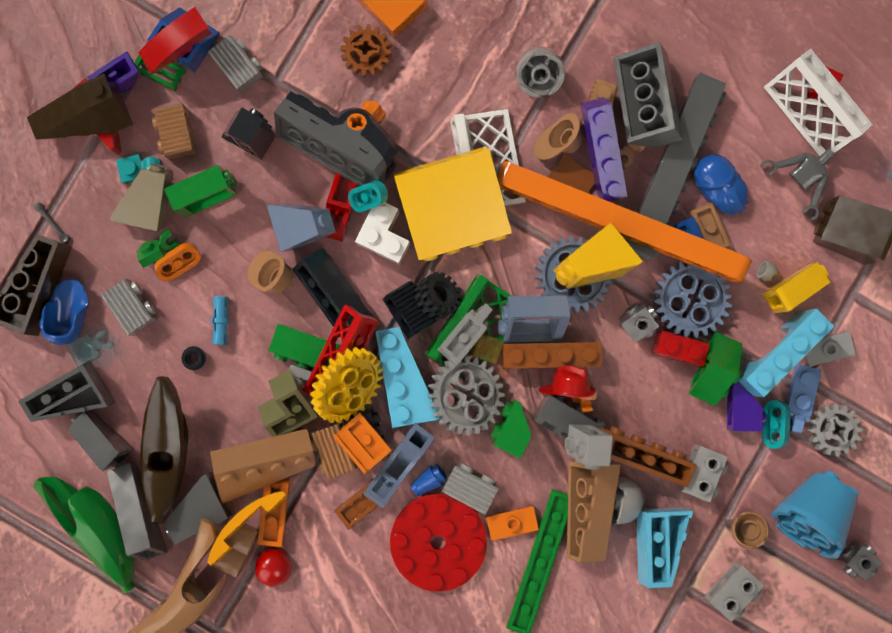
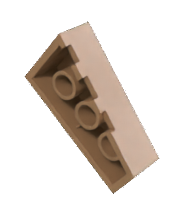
[210,429,315,504]
[567,461,621,563]

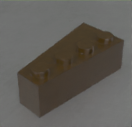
[0,235,72,336]

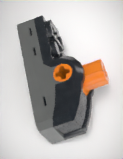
[274,91,398,186]

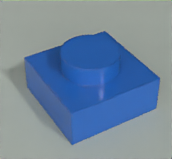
[673,217,703,239]

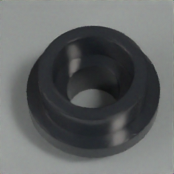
[181,346,206,370]

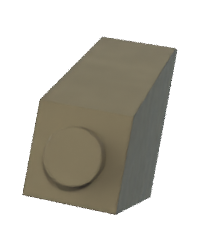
[110,164,173,231]

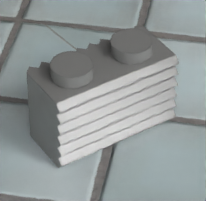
[208,35,263,94]
[101,279,157,336]
[442,463,499,514]

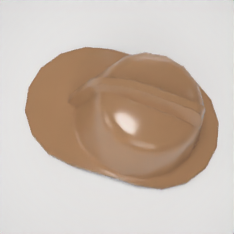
[534,113,586,160]
[247,251,294,293]

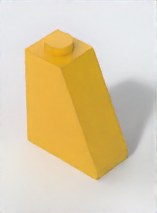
[761,262,830,314]

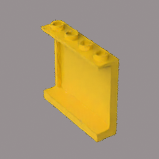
[393,146,512,261]

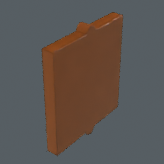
[548,154,595,194]

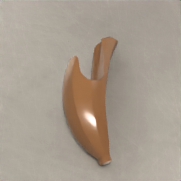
[128,518,227,633]

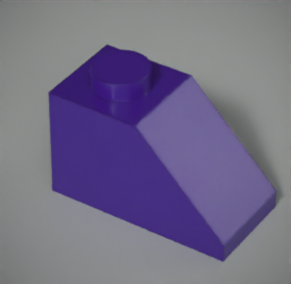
[727,382,766,432]

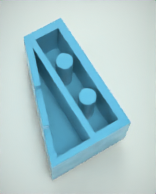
[637,507,693,588]

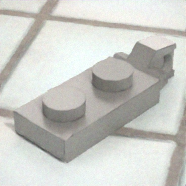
[437,303,493,365]

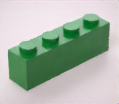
[268,324,340,370]

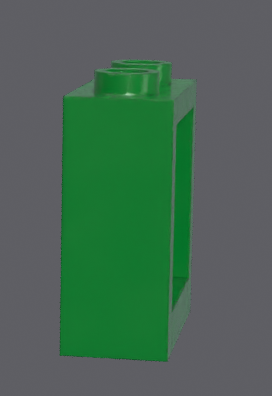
[164,165,238,218]

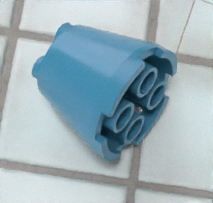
[771,471,859,559]

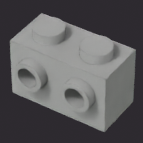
[565,425,613,470]
[678,444,728,502]
[704,561,764,622]

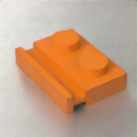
[333,413,392,474]

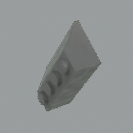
[614,42,683,147]

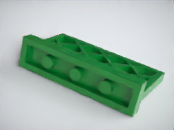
[425,274,517,380]

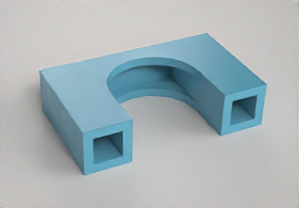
[738,308,834,397]

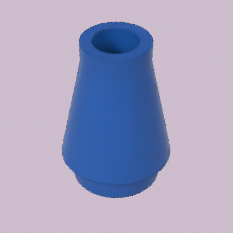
[410,464,448,497]

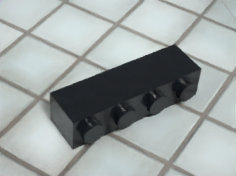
[292,248,379,337]

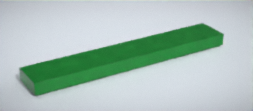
[506,488,568,633]

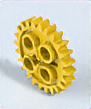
[310,347,383,423]

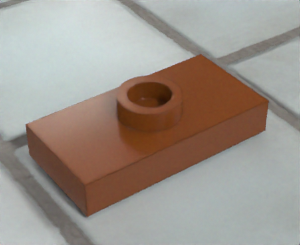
[334,480,378,530]

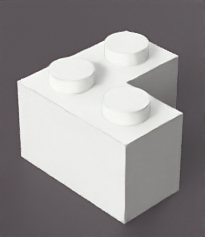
[355,202,410,265]

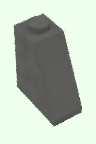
[67,410,134,471]
[164,472,232,545]

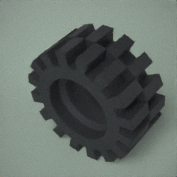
[415,272,462,319]

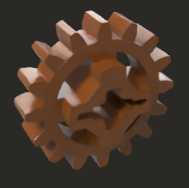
[340,24,392,78]

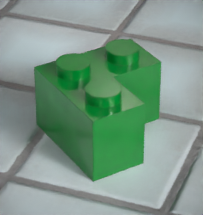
[689,332,744,406]

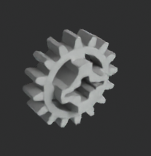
[807,403,863,457]

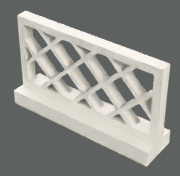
[764,49,873,156]
[450,109,526,206]

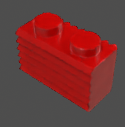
[651,331,709,367]

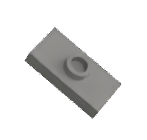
[804,331,856,367]

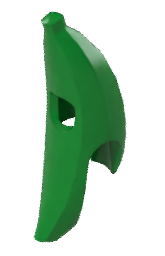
[33,476,135,593]

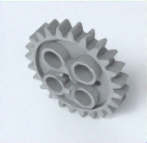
[427,356,505,435]

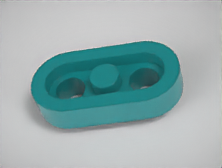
[348,180,388,212]
[762,400,790,449]

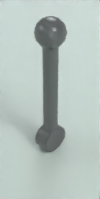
[34,202,70,243]

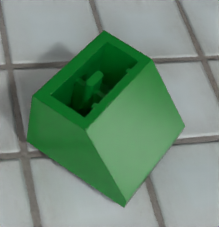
[490,399,531,459]

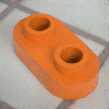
[154,243,201,281]

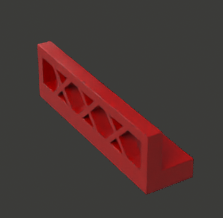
[303,304,379,399]

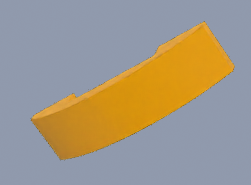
[207,491,288,565]

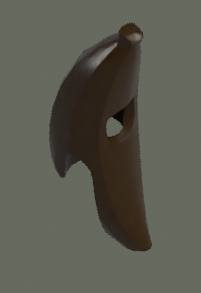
[140,376,189,524]

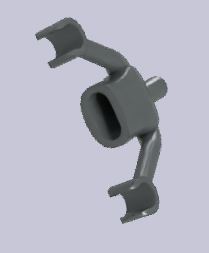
[760,148,835,220]

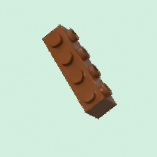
[601,426,697,488]

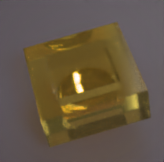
[472,334,504,364]

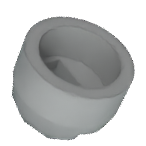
[757,260,778,282]

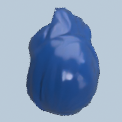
[694,154,748,216]
[39,279,89,345]

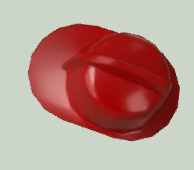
[538,365,596,398]

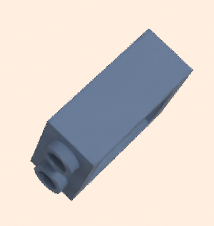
[498,296,570,344]

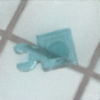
[66,331,115,367]

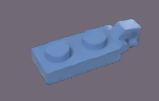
[786,364,821,433]

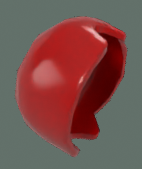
[254,546,292,587]

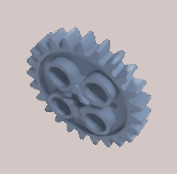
[534,236,613,315]
[652,262,733,338]

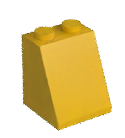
[553,223,643,289]

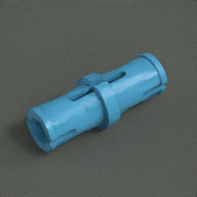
[211,296,230,345]

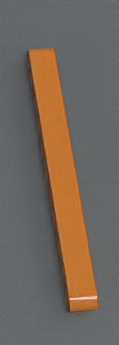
[497,161,752,284]

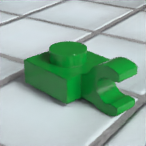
[136,229,179,268]

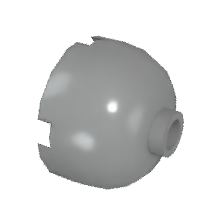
[516,47,565,97]
[611,475,645,525]

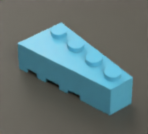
[375,327,441,428]

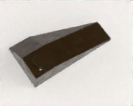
[27,74,133,140]

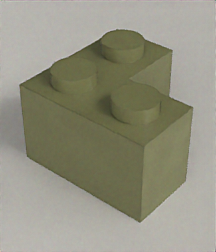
[258,370,318,437]

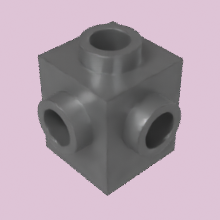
[619,302,659,343]
[837,541,882,581]

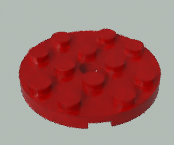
[390,493,487,592]

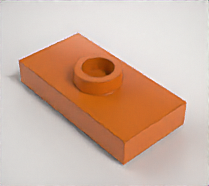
[486,505,539,541]

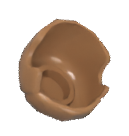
[731,511,769,549]

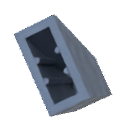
[267,203,336,252]

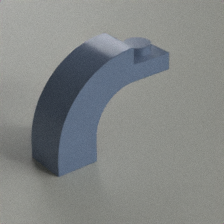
[363,423,435,509]

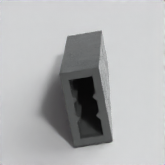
[107,462,168,561]

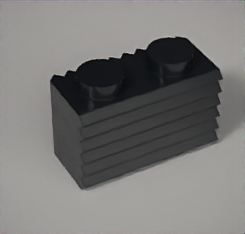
[382,280,437,340]

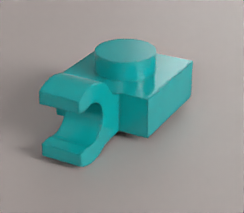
[116,154,161,184]

